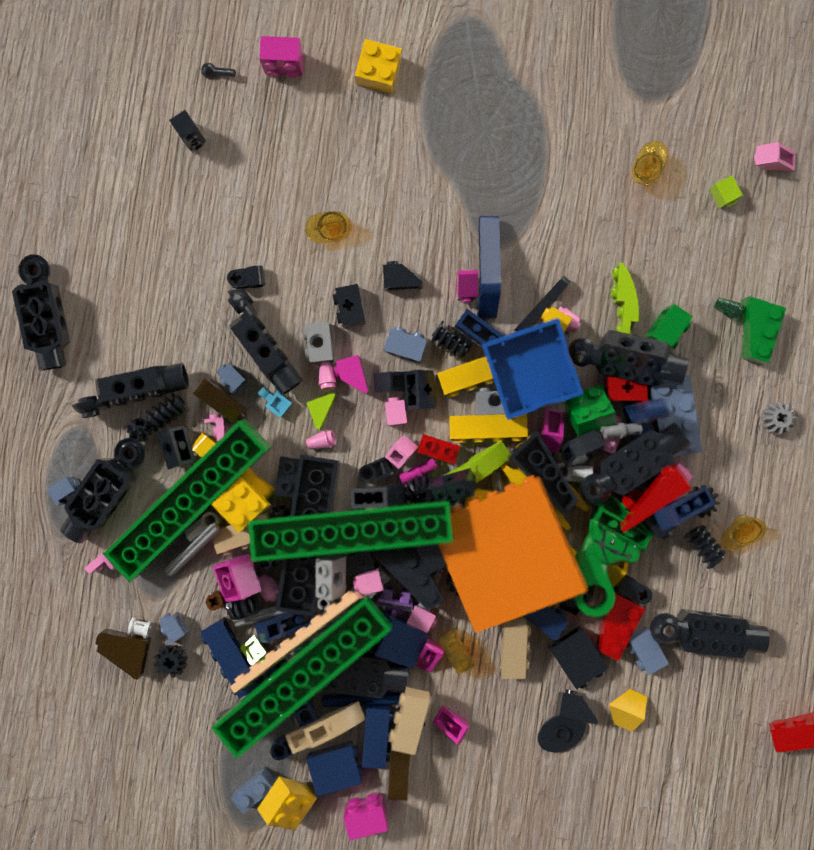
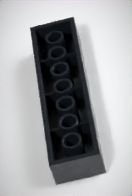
[275,455,341,617]

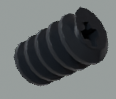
[431,320,473,361]
[146,393,189,432]
[684,525,726,569]

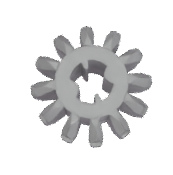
[761,402,797,435]

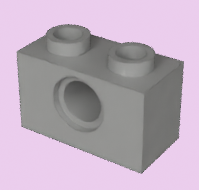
[303,321,334,364]
[475,388,505,415]
[316,554,346,601]

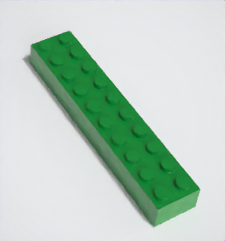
[103,419,272,582]
[248,501,453,562]
[211,595,393,759]

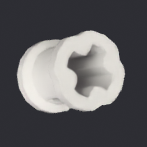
[127,617,152,639]

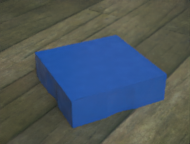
[482,318,583,420]

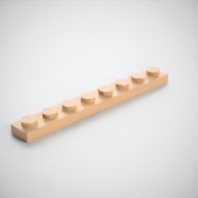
[230,591,363,693]

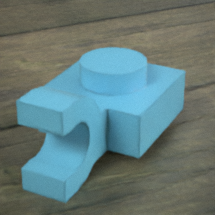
[258,387,292,418]

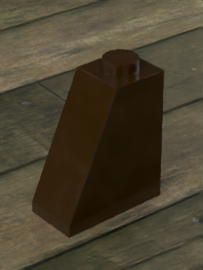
[193,378,248,424]
[96,629,151,680]
[388,742,410,801]

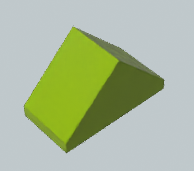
[307,393,337,430]

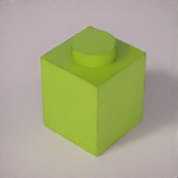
[709,175,743,208]

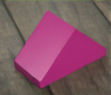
[415,638,444,672]
[433,706,469,745]

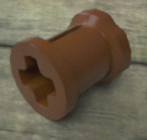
[205,590,226,611]

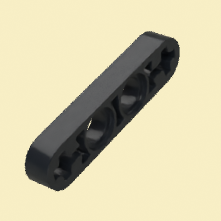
[514,276,571,332]

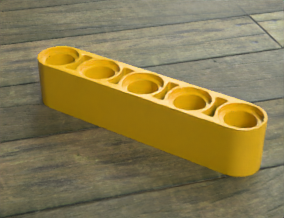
[192,432,275,501]

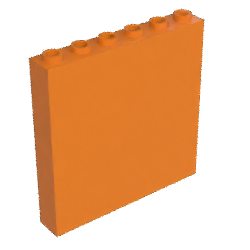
[438,475,588,633]

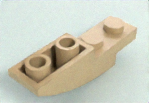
[285,701,365,754]

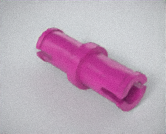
[399,458,438,485]

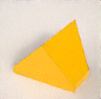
[609,688,647,732]

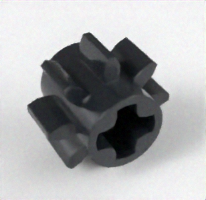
[126,418,152,442]
[268,505,291,519]
[254,559,278,574]

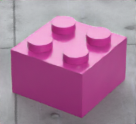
[259,36,304,78]
[212,554,262,602]
[343,793,389,841]

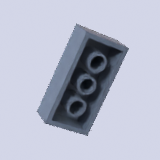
[648,375,702,456]

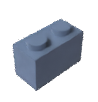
[383,326,427,363]
[627,627,669,675]
[231,767,276,814]

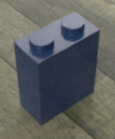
[369,613,429,669]
[306,740,365,797]

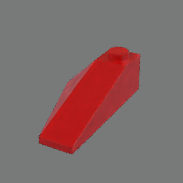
[620,464,692,532]

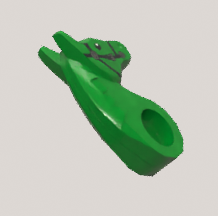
[573,519,640,617]

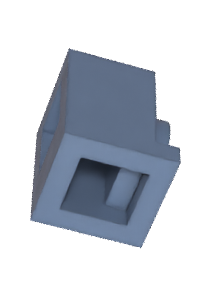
[217,364,248,394]
[47,477,80,506]
[159,612,189,645]

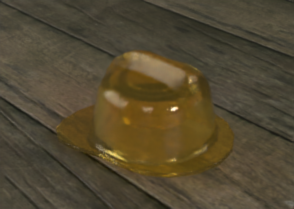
[631,141,668,186]
[305,211,351,243]
[721,515,767,550]

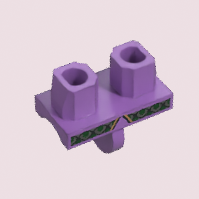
[377,586,413,616]

